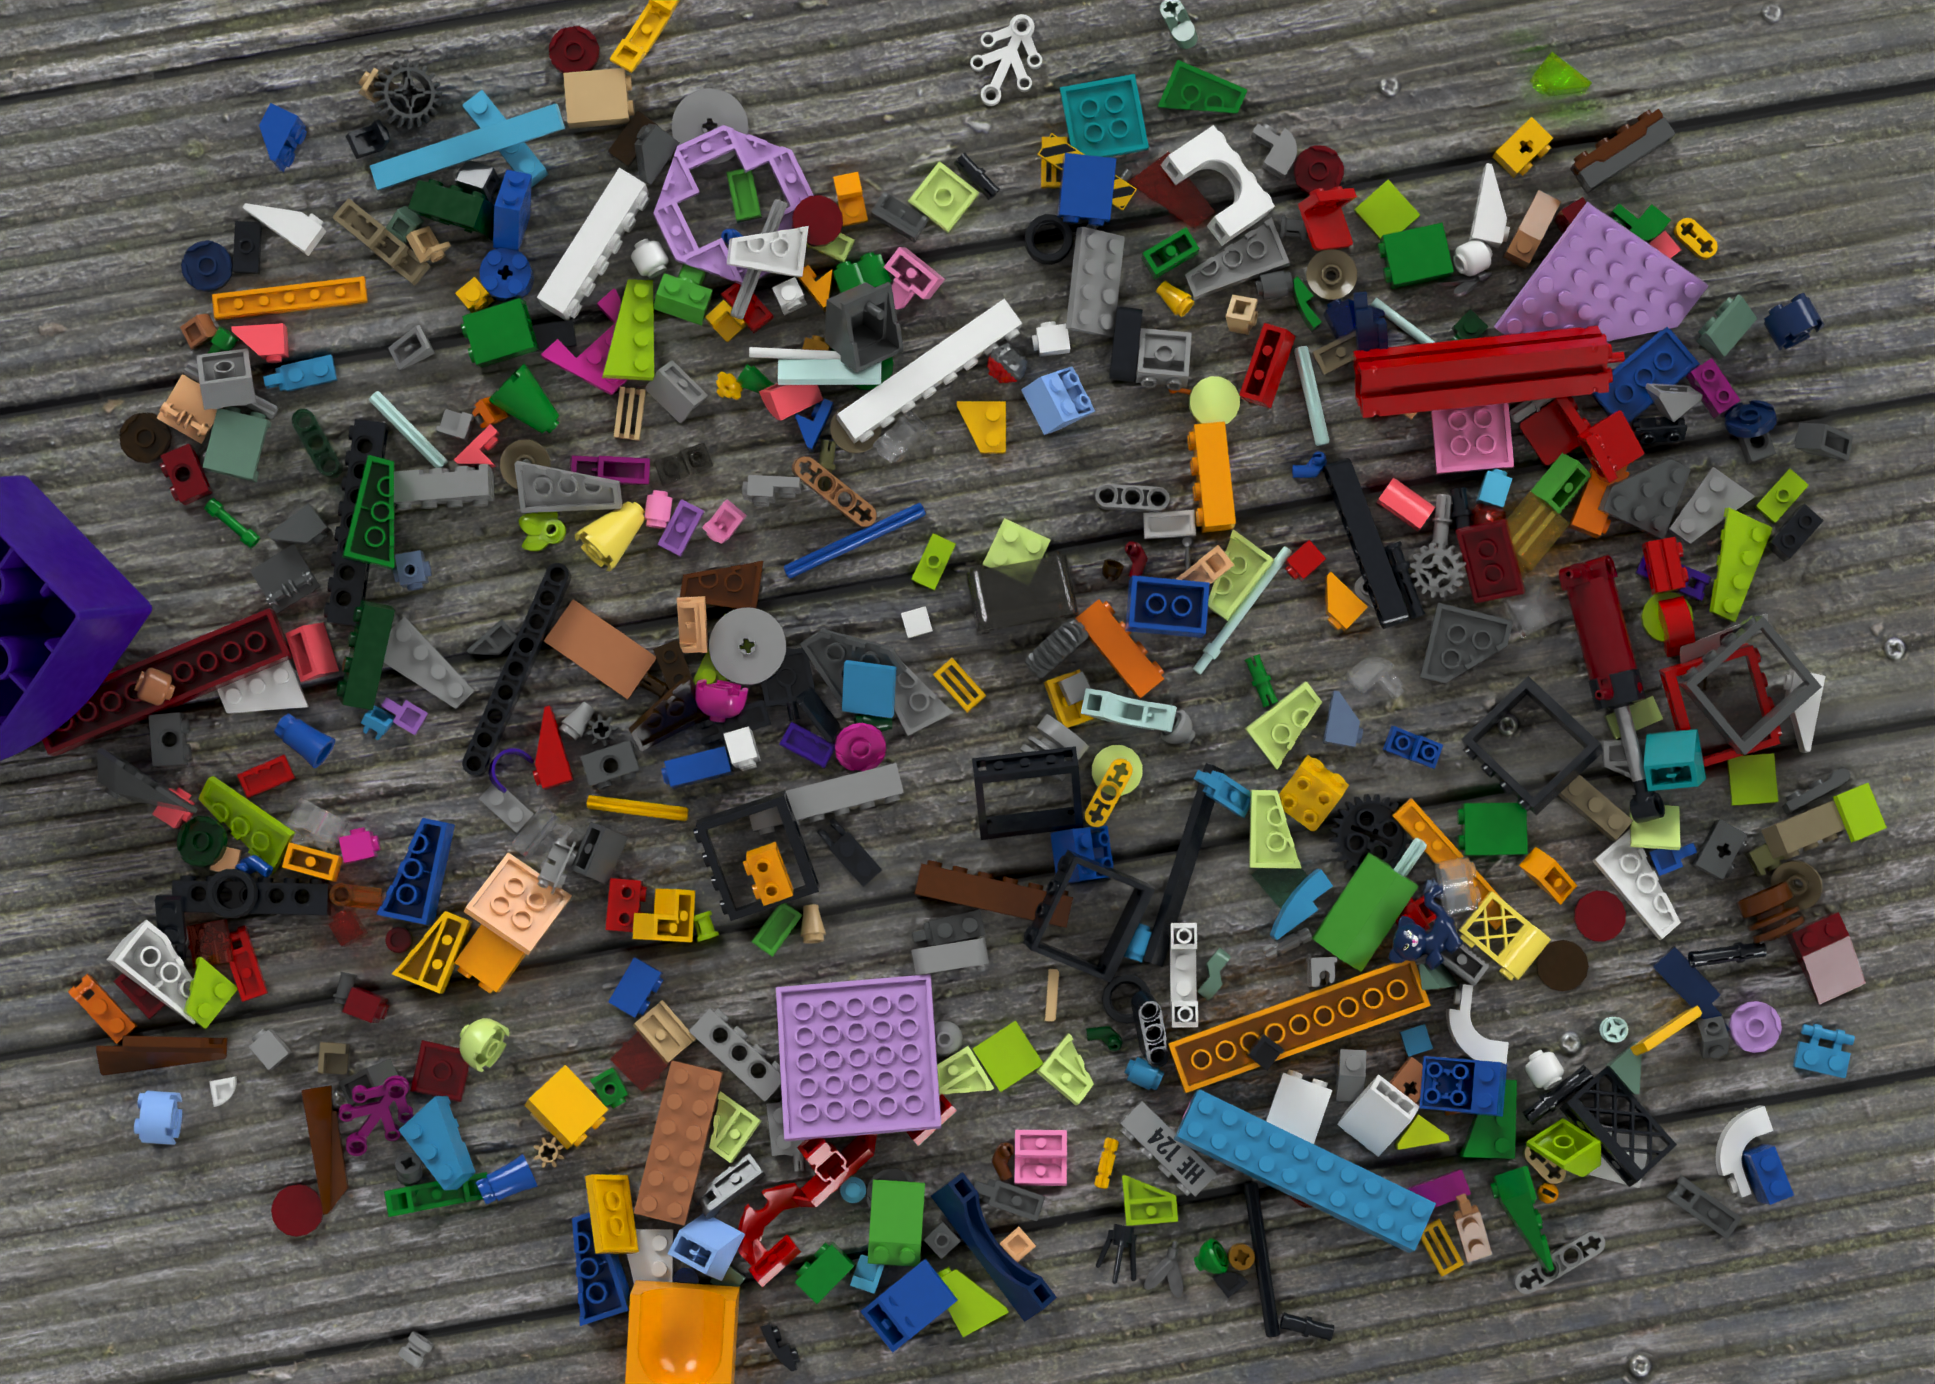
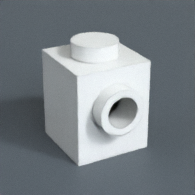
[1032,321,1070,357]

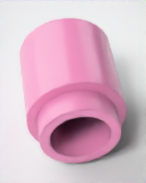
[644,490,673,529]

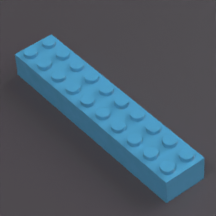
[1174,1089,1436,1253]

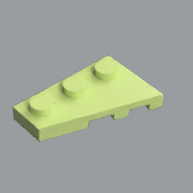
[1208,529,1274,621]
[1245,681,1322,770]
[1249,790,1301,868]

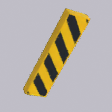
[1038,133,1137,211]

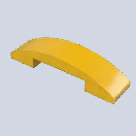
[610,0,680,73]

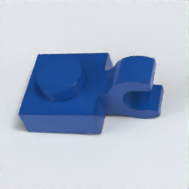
[1648,843,1697,876]

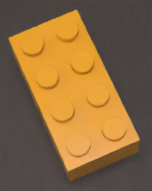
[1187,421,1236,533]

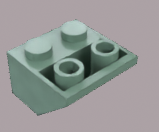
[1696,294,1757,361]

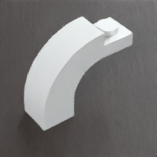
[1446,984,1509,1064]
[1716,1105,1773,1197]

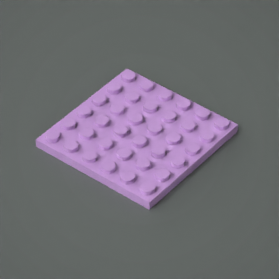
[776,974,942,1141]

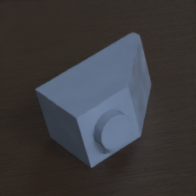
[1323,691,1363,748]

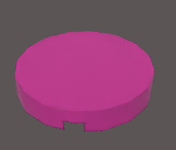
[835,723,886,772]

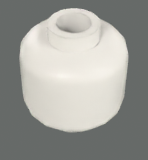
[631,239,669,279]
[1453,239,1493,277]
[1525,1050,1564,1090]

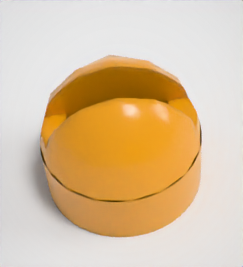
[1537,1182,1559,1204]

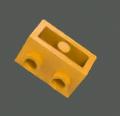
[743,842,793,906]

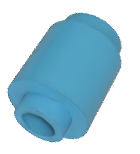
[1123,923,1152,962]
[1124,1056,1164,1090]

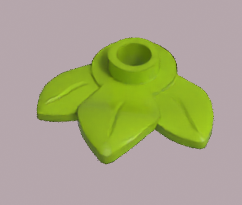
[518,511,566,552]

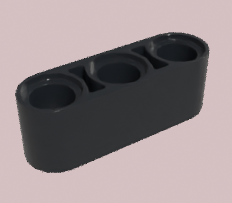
[1109,306,1143,382]
[1131,990,1170,1068]

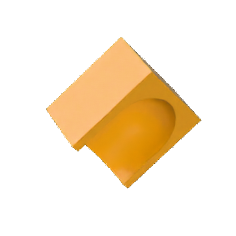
[625,1280,740,1384]

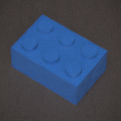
[1125,576,1210,638]

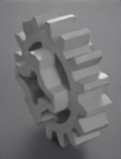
[1410,542,1467,598]

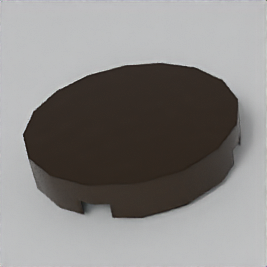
[119,412,172,464]
[1536,940,1589,992]

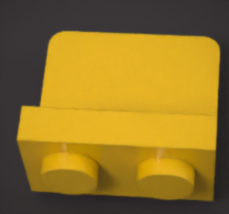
[1279,755,1349,831]

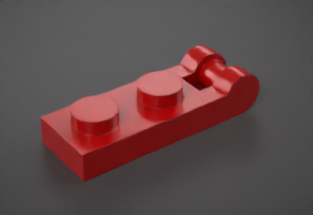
[222,925,268,1002]

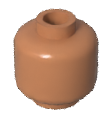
[134,668,175,706]

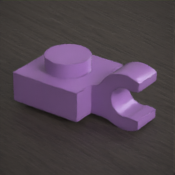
[381,697,429,735]

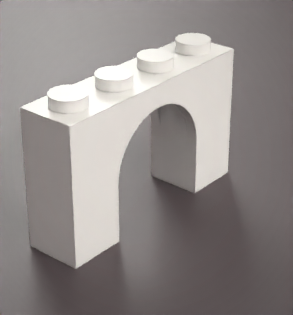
[1161,125,1275,246]

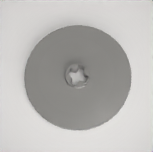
[672,88,748,165]
[709,607,786,685]

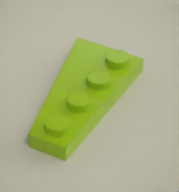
[1709,507,1773,622]
[198,776,295,876]

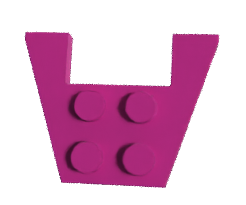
[541,288,629,395]

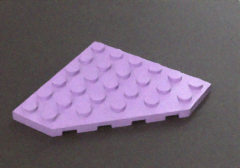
[1494,202,1708,341]

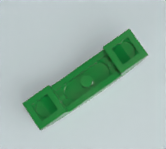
[384,1172,487,1217]

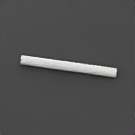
[749,347,841,359]

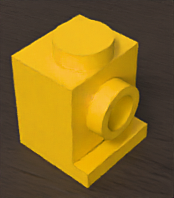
[455,277,494,313]

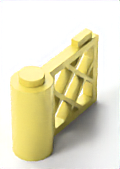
[1458,891,1551,981]

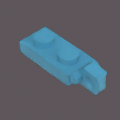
[263,355,338,392]
[1194,770,1251,818]

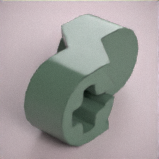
[1160,0,1198,49]
[1197,947,1231,1001]

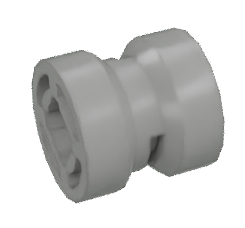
[398,1331,434,1368]

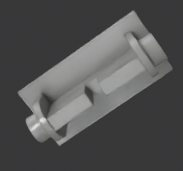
[537,838,578,894]

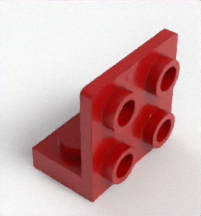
[1576,410,1644,483]

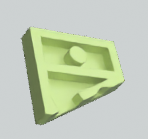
[709,1091,762,1163]

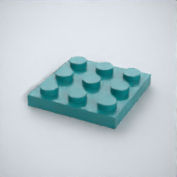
[1060,74,1149,157]

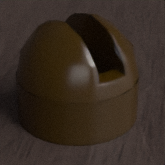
[1102,559,1124,581]

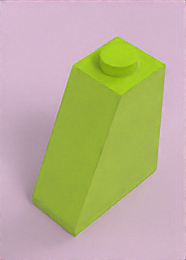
[937,1266,1009,1337]

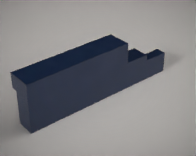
[1353,291,1388,351]
[1653,946,1730,1032]

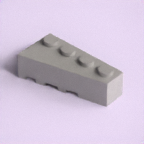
[394,464,495,510]

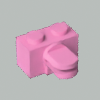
[884,247,945,309]

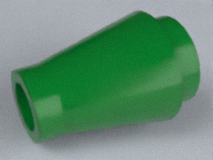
[736,364,774,394]

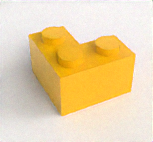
[633,888,695,942]

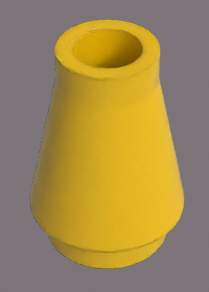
[1156,281,1194,317]

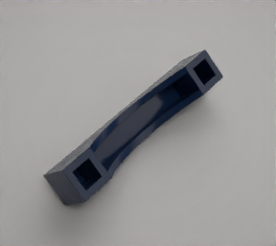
[931,1172,1057,1322]

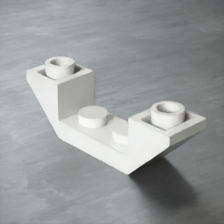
[1170,923,1198,1027]

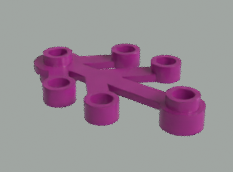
[339,1075,413,1156]

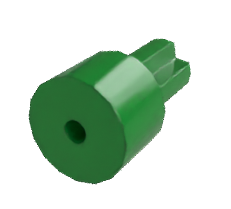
[207,327,239,354]

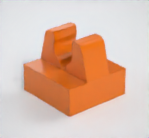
[472,396,509,428]

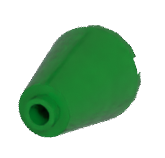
[489,363,560,434]

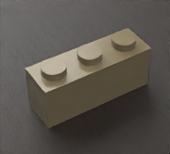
[1558,775,1633,841]
[1761,800,1845,860]

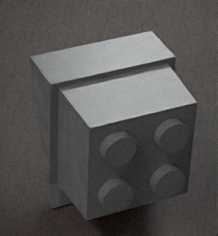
[825,282,903,373]

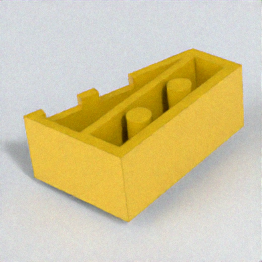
[392,911,473,994]

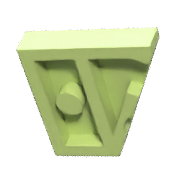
[1037,1033,1094,1105]
[937,1046,994,1095]

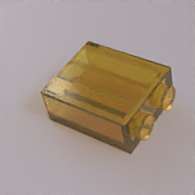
[1507,491,1570,573]

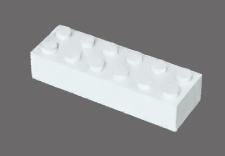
[537,168,650,321]

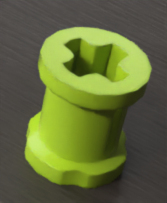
[694,911,719,942]

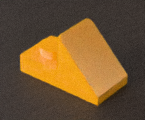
[833,172,868,227]
[797,265,833,312]

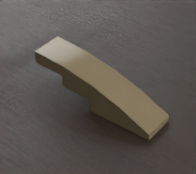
[332,198,431,286]

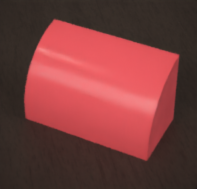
[759,383,823,421]
[1376,477,1435,532]
[285,622,339,682]

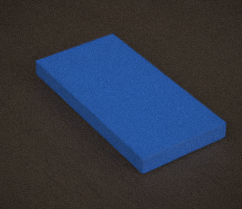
[1591,327,1700,423]

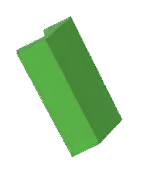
[1312,853,1419,972]

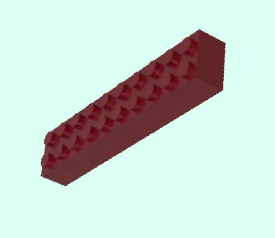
[42,608,293,757]

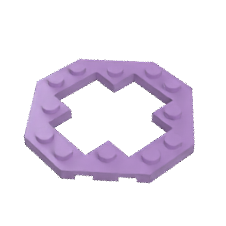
[653,125,814,285]

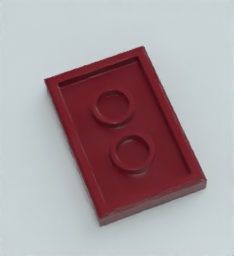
[1456,518,1525,604]

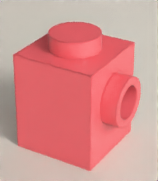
[152,787,195,829]

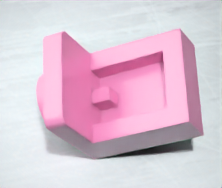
[702,499,747,544]

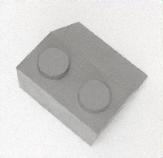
[196,348,256,410]

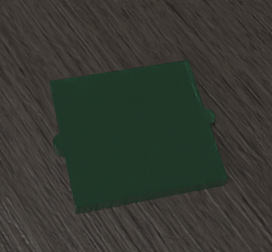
[1251,868,1308,909]

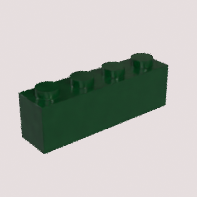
[336,600,395,710]

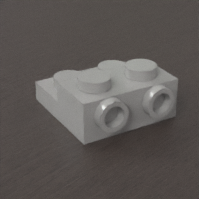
[1136,328,1192,390]
[742,475,802,507]

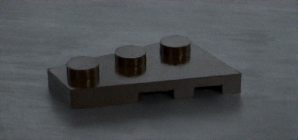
[628,675,710,752]

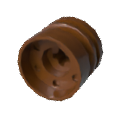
[1736,881,1805,943]

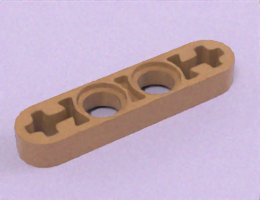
[792,456,877,527]

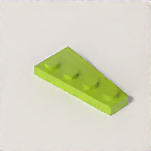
[602,279,654,381]

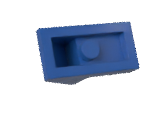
[795,398,834,452]

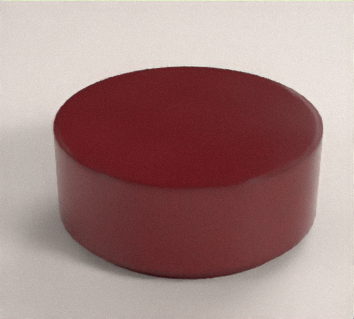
[385,927,412,953]

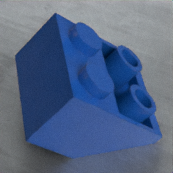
[259,103,307,172]
[1050,826,1113,883]

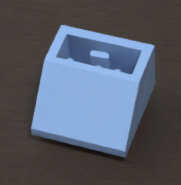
[1021,366,1095,435]
[668,1214,745,1281]

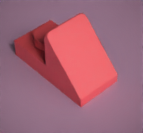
[454,424,500,467]

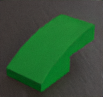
[1292,276,1322,332]

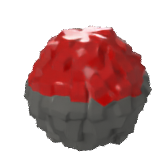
[987,343,1028,384]

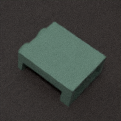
[203,406,271,483]

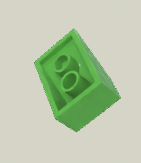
[867,1179,925,1267]

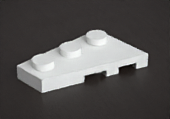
[726,226,809,278]
[217,660,309,714]

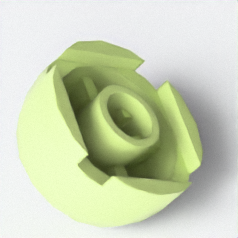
[459,1018,509,1072]

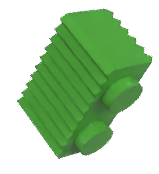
[1530,453,1591,513]

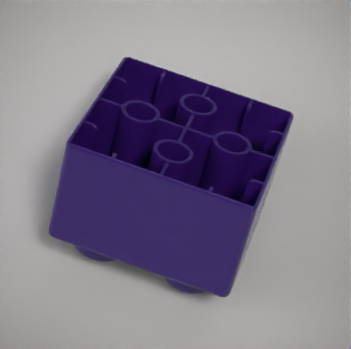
[0,475,152,761]

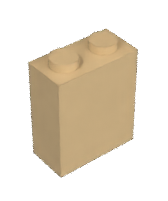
[563,68,635,129]

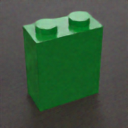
[1377,222,1454,289]
[461,298,539,368]
[1457,803,1528,856]

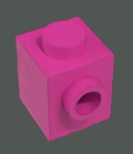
[339,827,381,864]

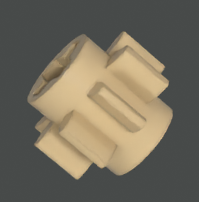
[534,1137,565,1168]

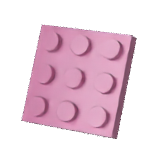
[1431,403,1514,474]

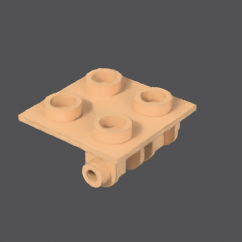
[157,374,223,444]

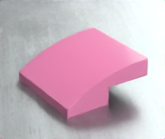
[1014,1130,1067,1186]

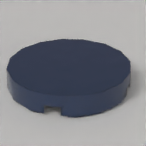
[181,240,233,292]
[1725,400,1777,438]

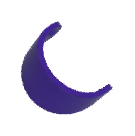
[488,748,534,793]

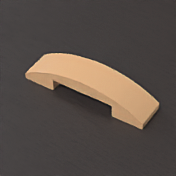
[1176,545,1234,585]

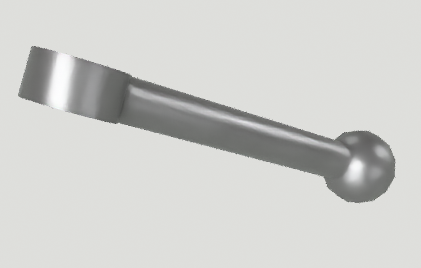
[1182,537,1193,571]

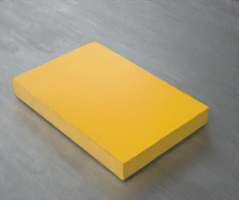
[585,1174,639,1254]

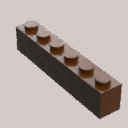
[915,860,1073,928]

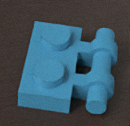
[1793,1024,1855,1079]

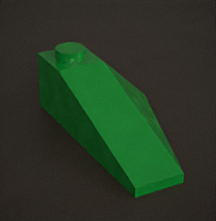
[1490,1165,1554,1273]

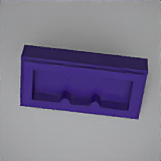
[779,722,835,769]

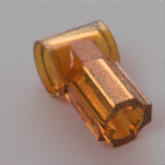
[329,883,383,911]

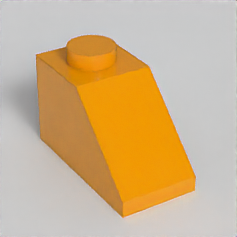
[1325,572,1368,631]
[1519,847,1577,905]

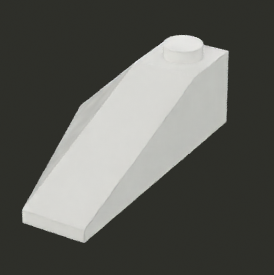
[107,920,196,1025]

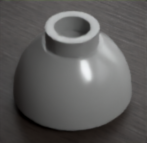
[1161,710,1195,744]
[935,1021,963,1057]

